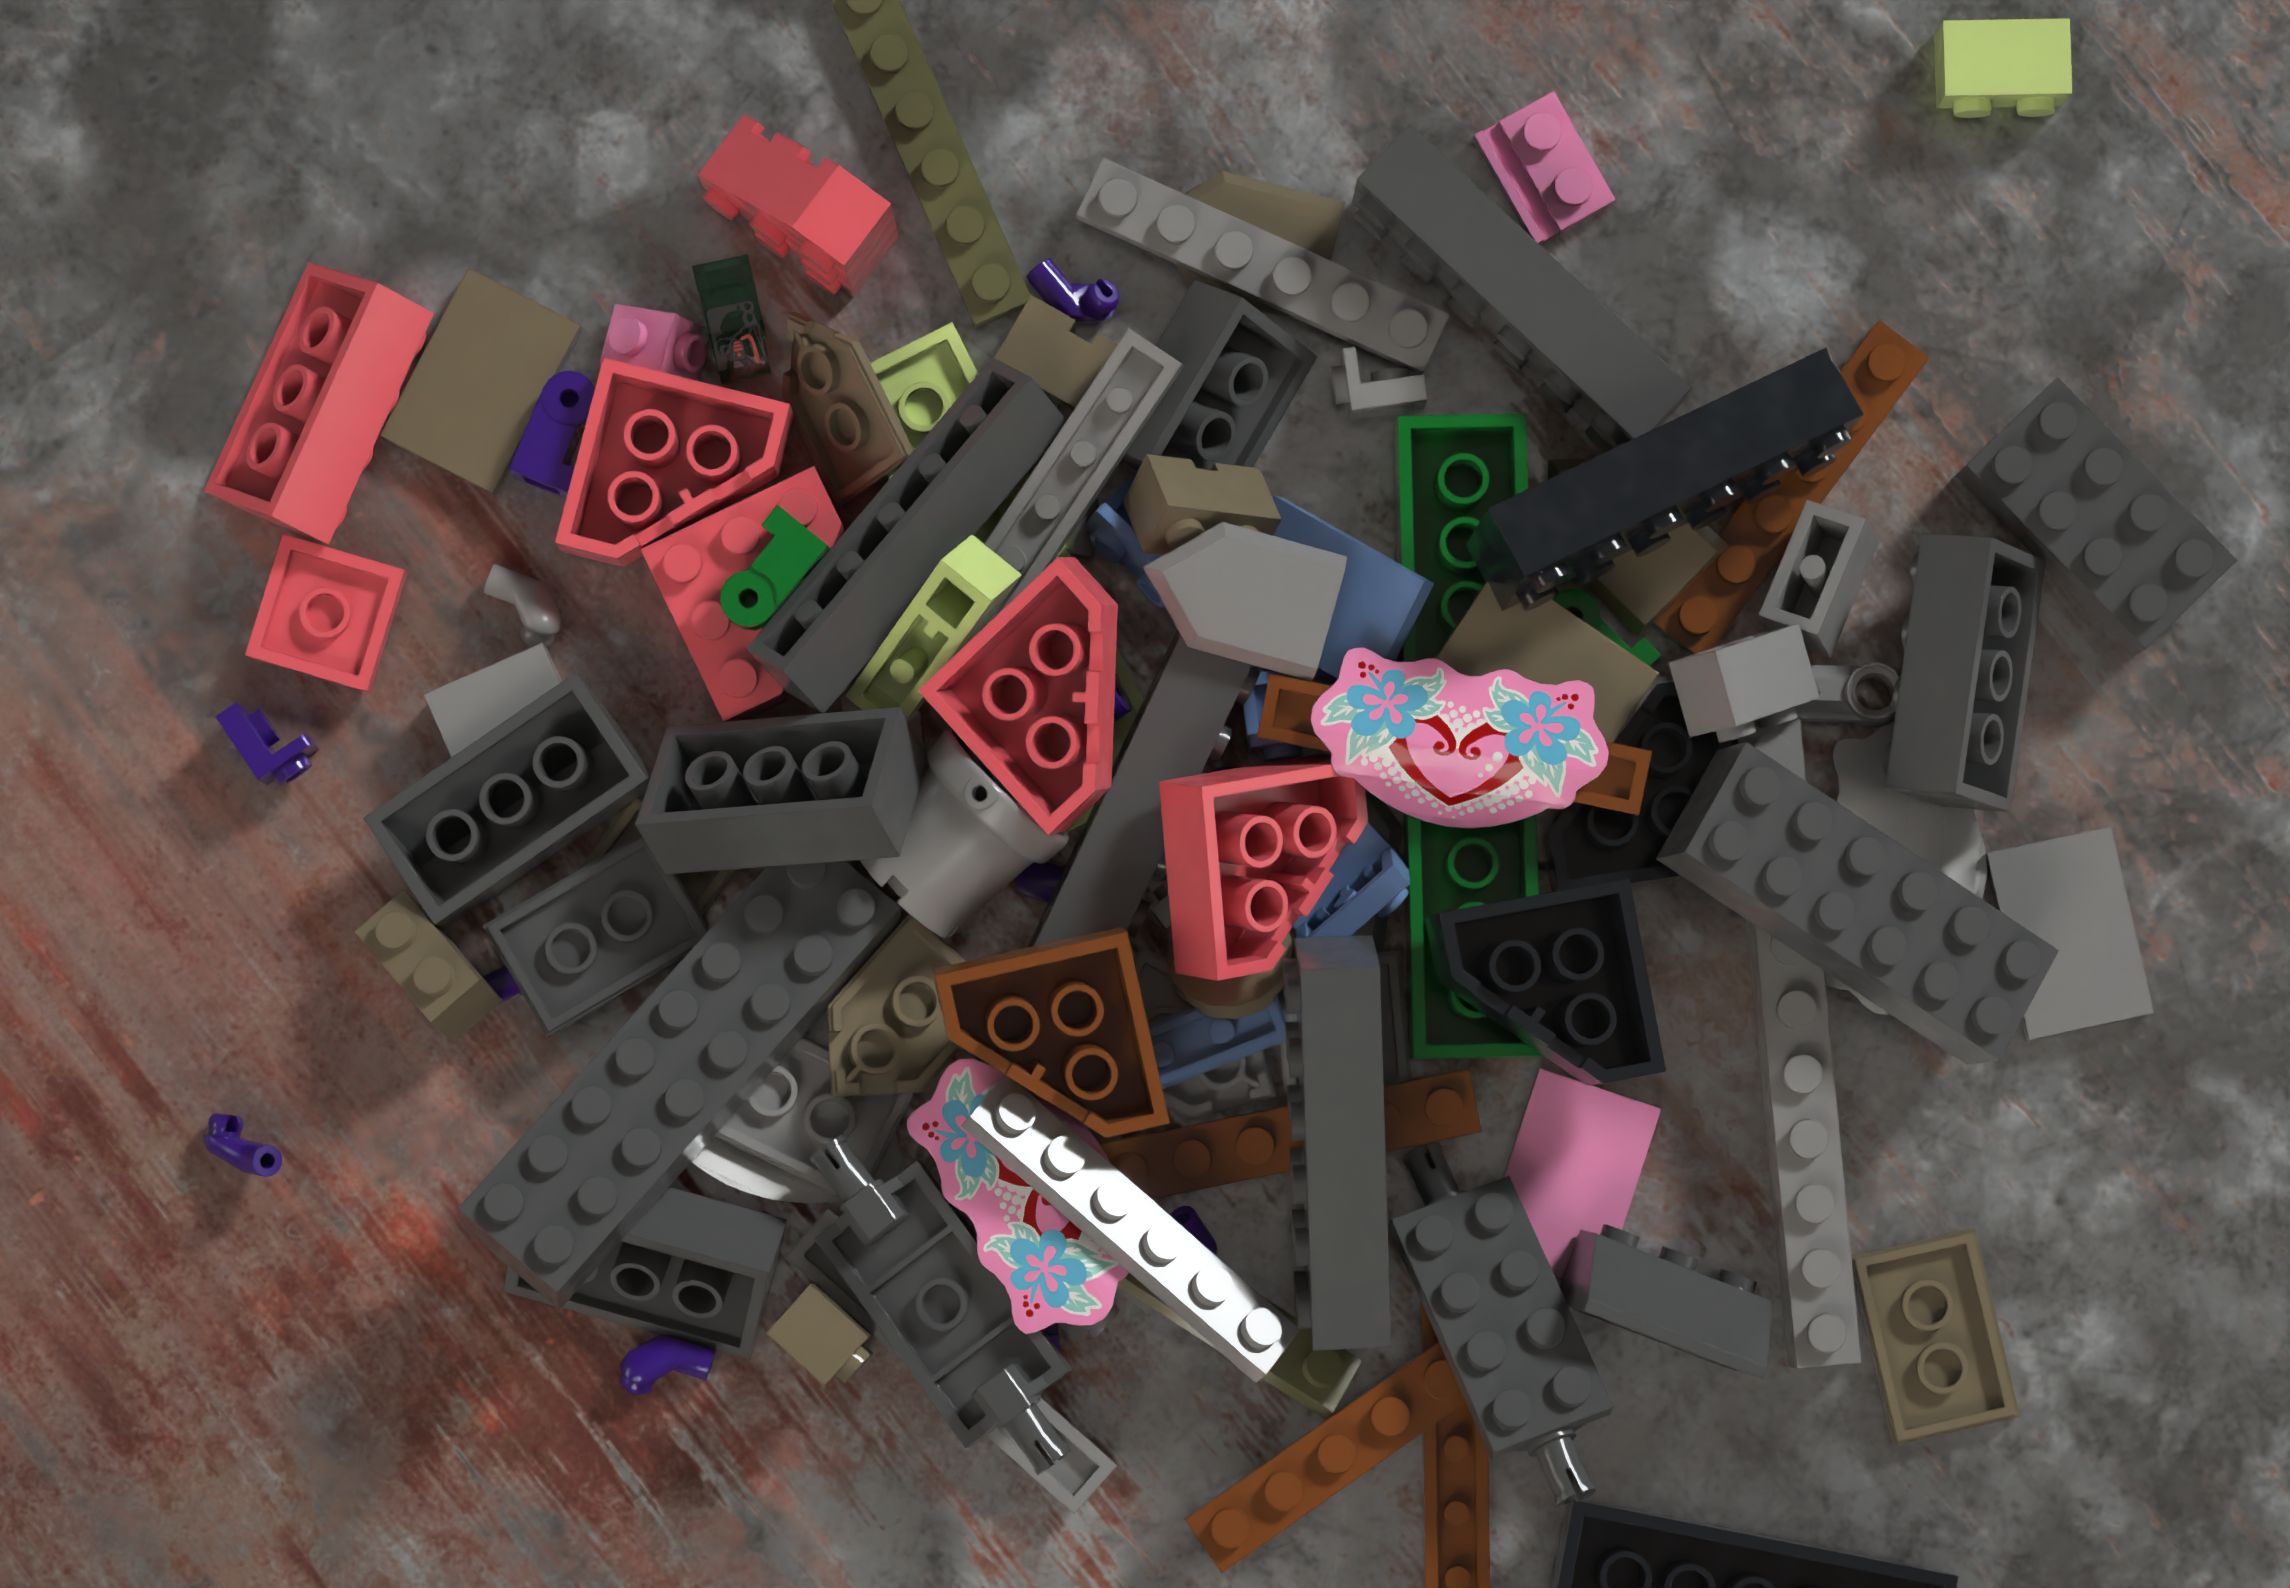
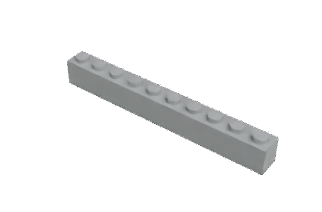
[1731,719,1862,1368]

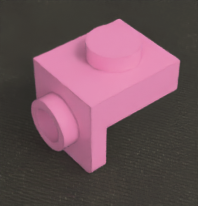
[599,304,709,381]

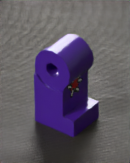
[509,371,595,499]

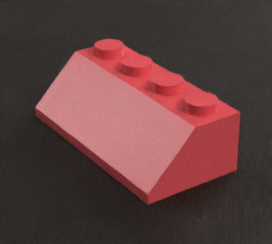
[203,262,434,545]

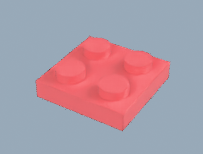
[245,534,408,694]

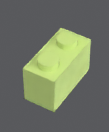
[1934,18,2072,118]

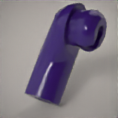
[1026,258,1120,324]
[203,1113,282,1177]

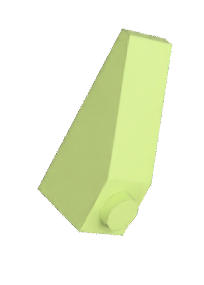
[846,534,1022,721]

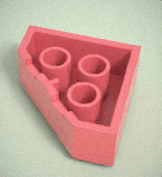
[698,114,899,298]
[555,357,794,567]
[640,466,845,722]
[918,557,1118,835]
[1159,754,1368,981]

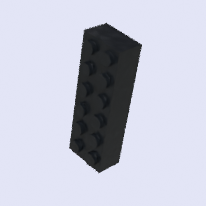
[1466,347,1864,611]
[1551,1498,1959,1588]

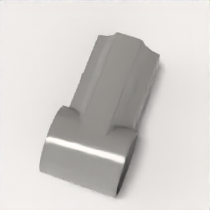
[1795,662,1900,728]

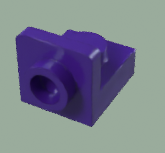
[215,702,319,786]

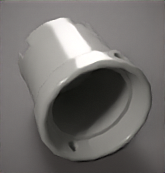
[860,726,1069,938]

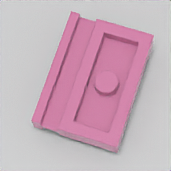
[1473,91,1616,245]

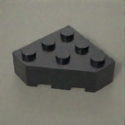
[1544,682,1732,892]
[1425,878,1666,1085]

